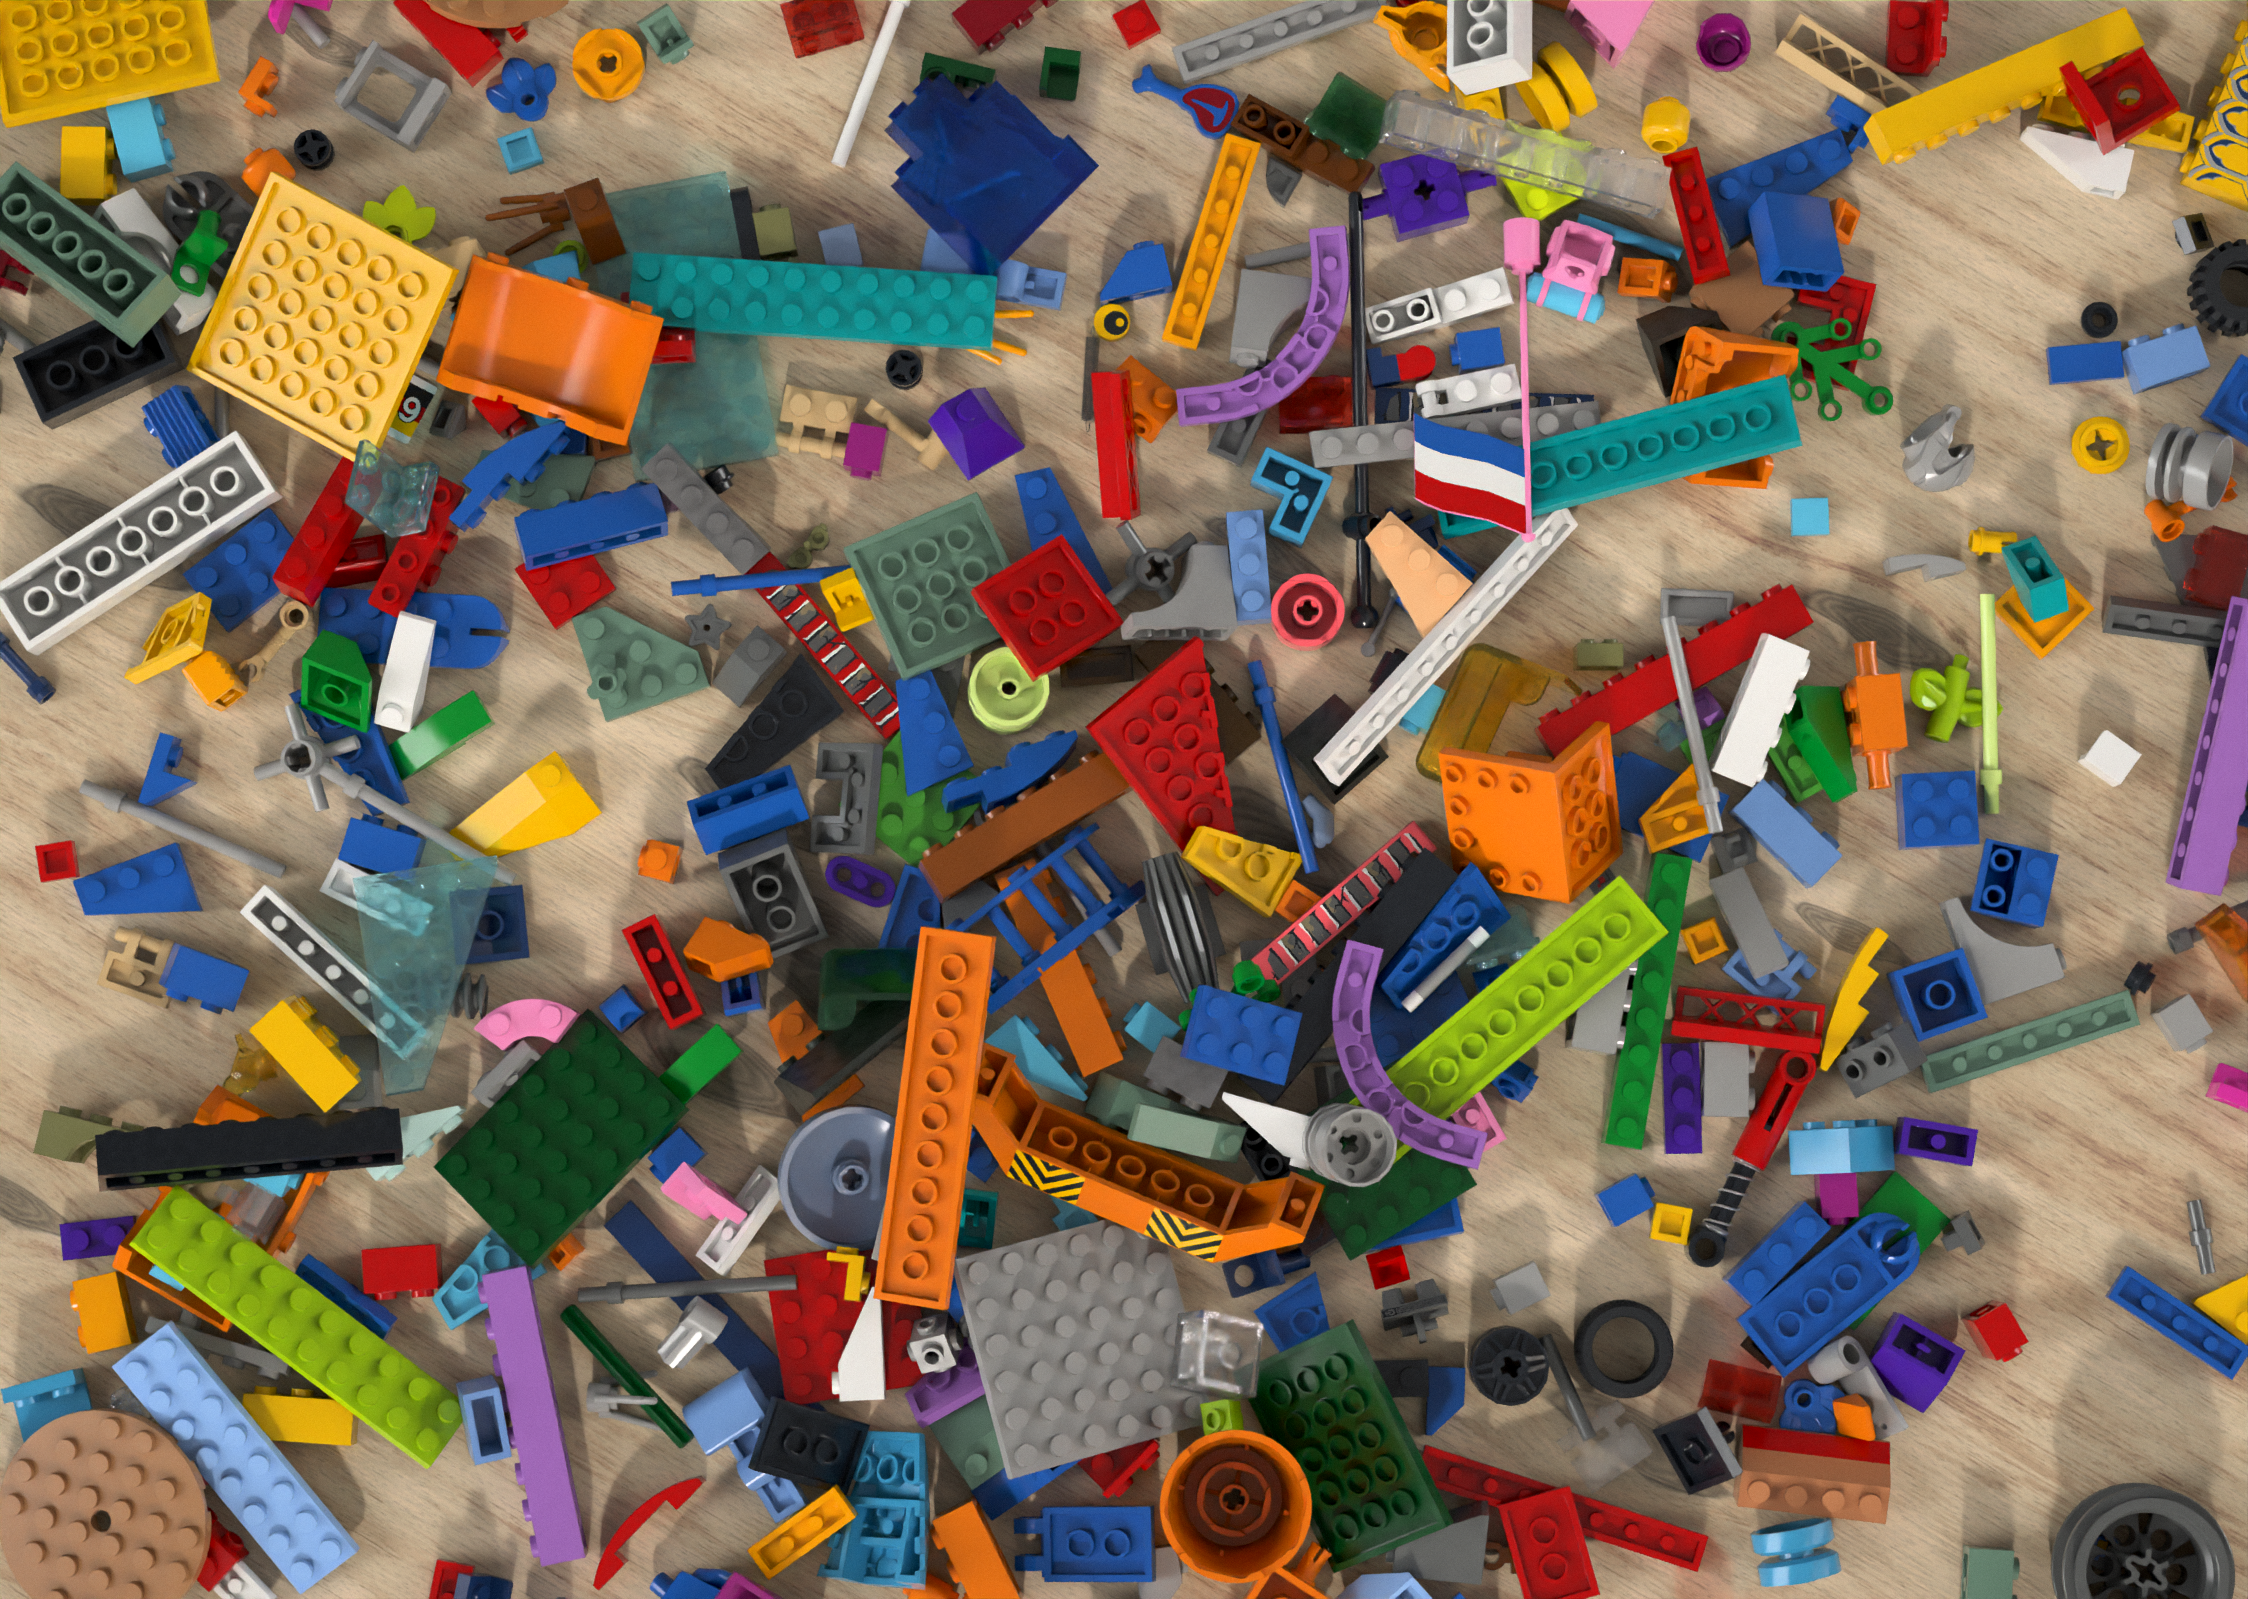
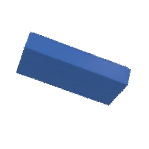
[2046,341,2124,385]

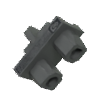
[1381,1279,1449,1344]

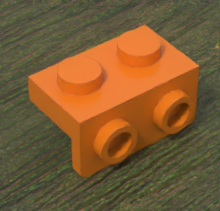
[1116,355,1178,443]

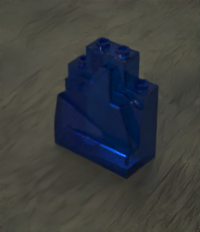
[884,73,1099,275]

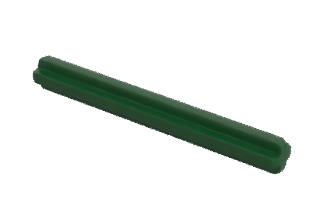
[560,1304,694,1448]

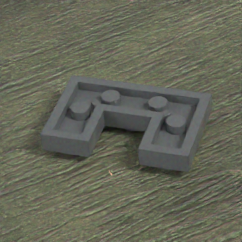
[809,742,883,855]

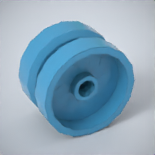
[1750,1518,1842,1587]

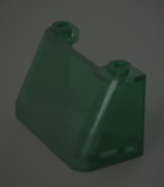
[818,948,918,1030]

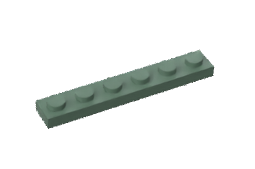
[1920,990,2141,1093]

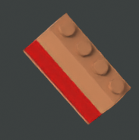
[1733,1423,1891,1524]

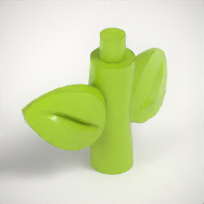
[1910,654,2004,743]

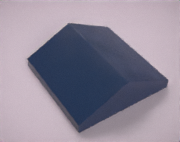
[449,885,530,966]

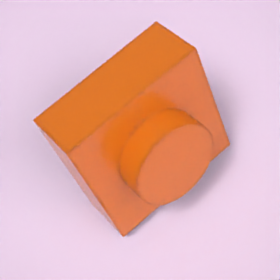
[1274,880,1321,924]

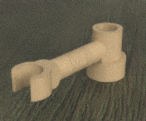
[864,398,950,471]
[238,601,314,683]

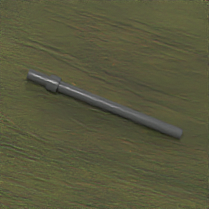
[578,1275,798,1304]

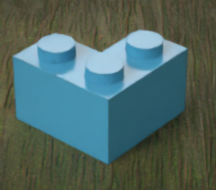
[1250,447,1333,548]
[1788,1119,1895,1175]

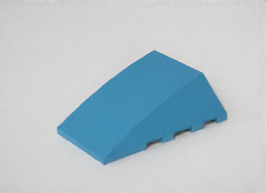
[817,1431,930,1590]

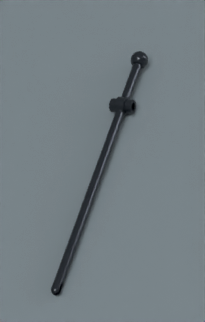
[1342,191,1382,629]

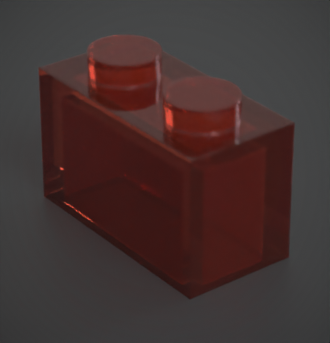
[2183,525,2248,611]
[1697,1359,1782,1424]

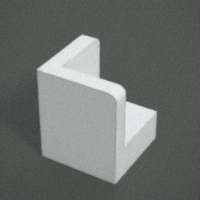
[2078,730,2142,787]

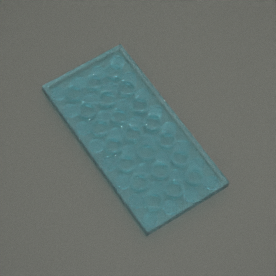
[595,171,779,482]

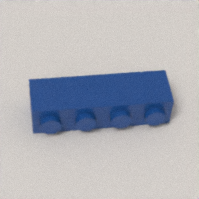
[514,482,668,571]

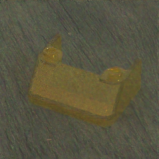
[1416,643,1583,787]

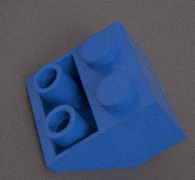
[1970,838,2059,929]

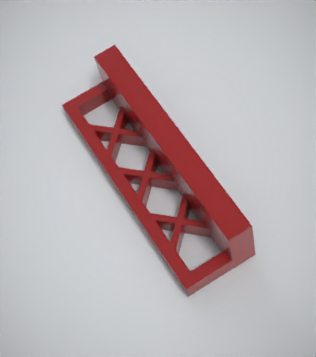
[1091,369,1141,520]
[1671,985,1826,1054]

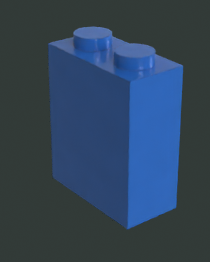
[1747,190,1844,292]

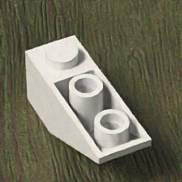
[2020,124,2134,200]

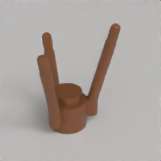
[485,191,571,256]

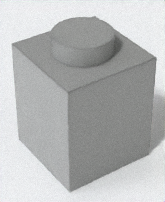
[2151,994,2213,1054]
[1490,1261,1551,1315]

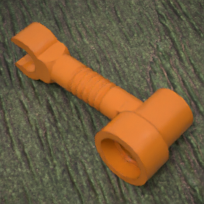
[2144,475,2238,542]

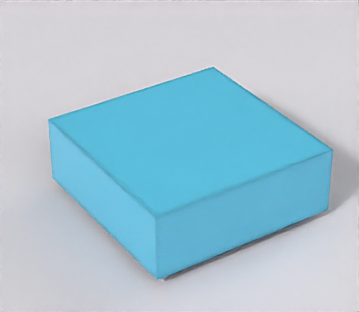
[497,127,544,175]
[1790,498,1830,537]

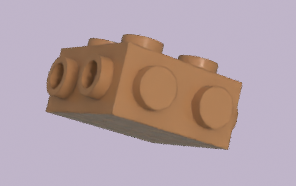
[1688,240,1795,337]

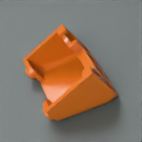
[1669,326,1799,489]

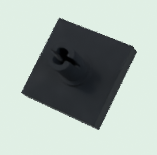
[1652,1406,1743,1495]

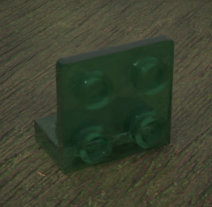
[1303,71,1401,160]

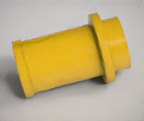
[1968,527,2017,556]

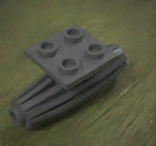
[1135,852,1226,1004]

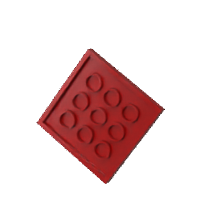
[763,1248,933,1405]

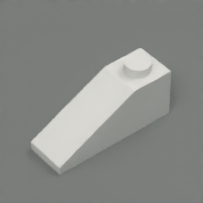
[374,611,436,733]
[1222,1092,1311,1171]
[832,1287,886,1402]

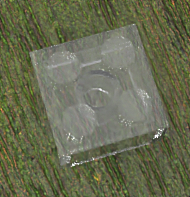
[1170,1309,1264,1400]

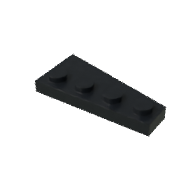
[705,653,845,789]

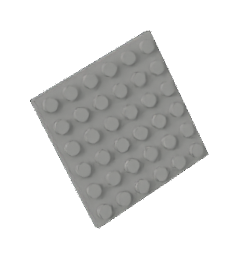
[954,1219,1209,1479]

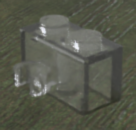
[214,1180,288,1244]

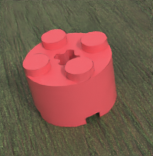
[1271,573,1345,651]

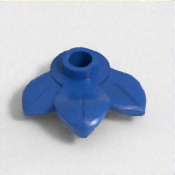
[486,57,557,122]
[1779,1379,1846,1434]

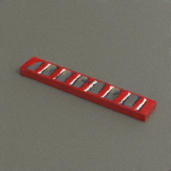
[744,551,900,740]

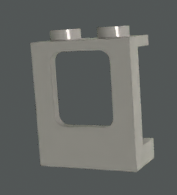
[335,40,452,153]

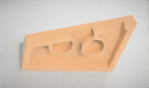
[1365,511,1473,639]

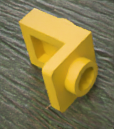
[819,567,874,632]
[827,1246,871,1302]

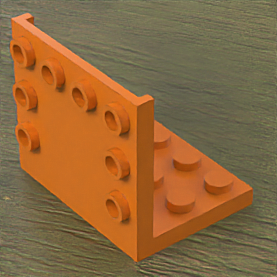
[1438,721,1623,904]

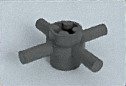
[1105,520,1198,607]

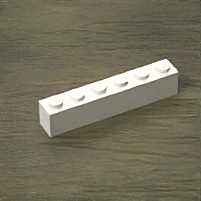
[240,885,434,1061]

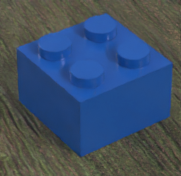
[1894,771,1980,850]
[1886,948,1988,1042]

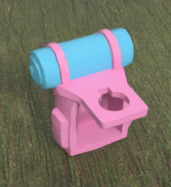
[1526,220,1615,324]

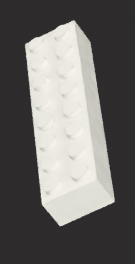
[0,430,283,656]

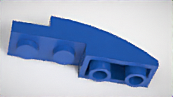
[449,421,571,532]
[941,730,1078,815]

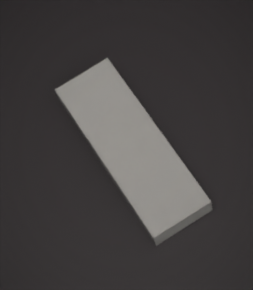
[1709,867,1789,980]

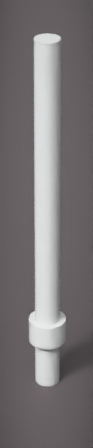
[831,0,911,167]

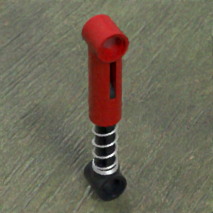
[1684,1050,1816,1268]

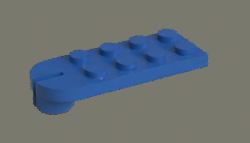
[317,587,510,669]
[1736,1212,1920,1378]

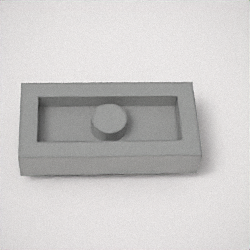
[471,1040,542,1109]

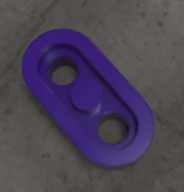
[825,856,896,908]

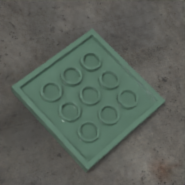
[843,492,1011,681]

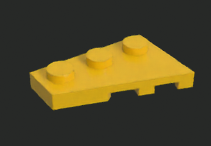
[1180,826,1302,917]

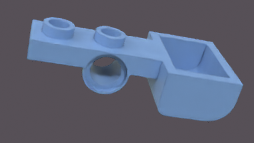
[920,229,1067,311]
[682,1367,810,1523]

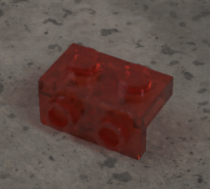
[1278,375,1353,434]

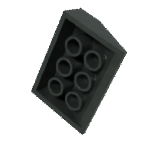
[774,986,912,1116]

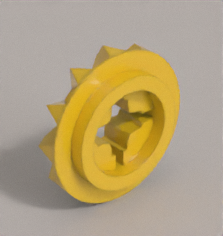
[2071,416,2130,475]

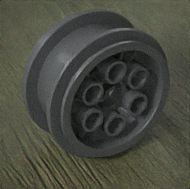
[2051,1483,2235,1599]

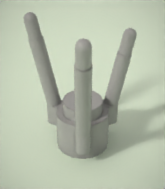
[586,1370,664,1432]

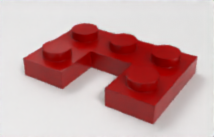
[1785,276,1877,391]

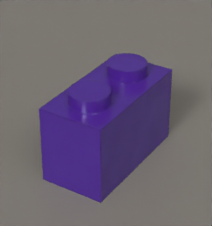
[1893,1117,1978,1166]

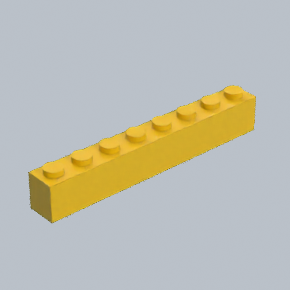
[1863,7,2145,166]

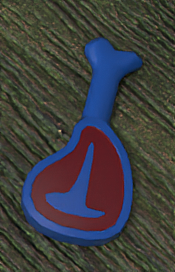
[1132,64,1240,140]

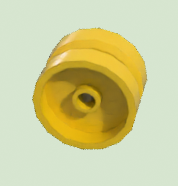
[1514,41,1598,136]

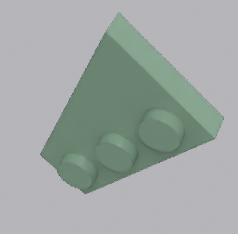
[476,450,597,511]

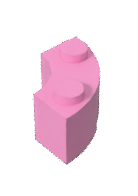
[473,999,582,1051]

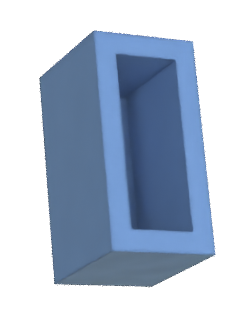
[2122,323,2211,395]
[456,1375,512,1465]

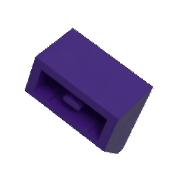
[1868,1312,1966,1413]

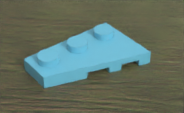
[432,1229,547,1330]

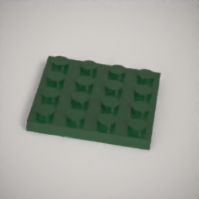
[1289,1058,1477,1261]

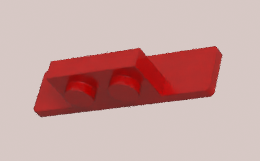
[368,474,466,618]

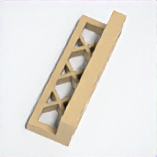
[1775,13,1923,115]

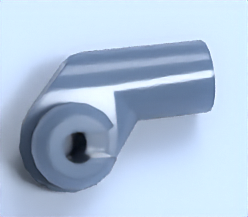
[1301,793,1334,849]

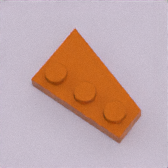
[768,1000,865,1122]

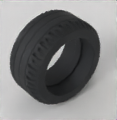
[1574,1300,1674,1398]

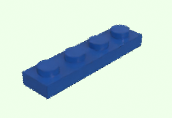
[2105,1266,2248,1380]

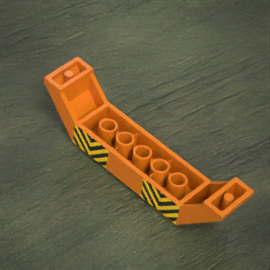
[973,1042,1325,1263]

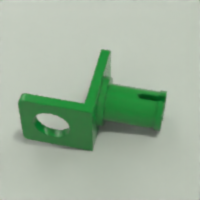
[170,210,228,297]

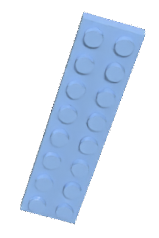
[112,1320,360,1595]

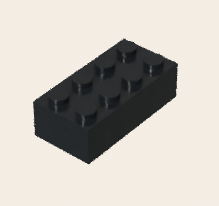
[12,318,185,430]

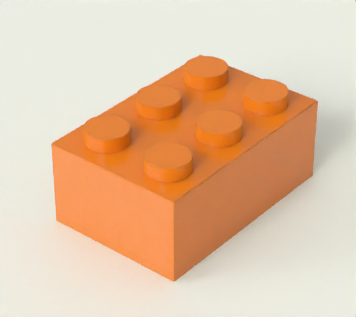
[929,1496,1024,1599]

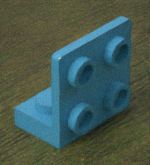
[0,1367,93,1442]

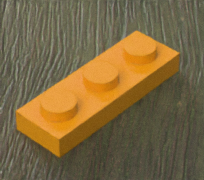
[747,1484,858,1580]

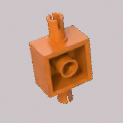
[1840,641,1908,790]
[1243,1540,1333,1599]

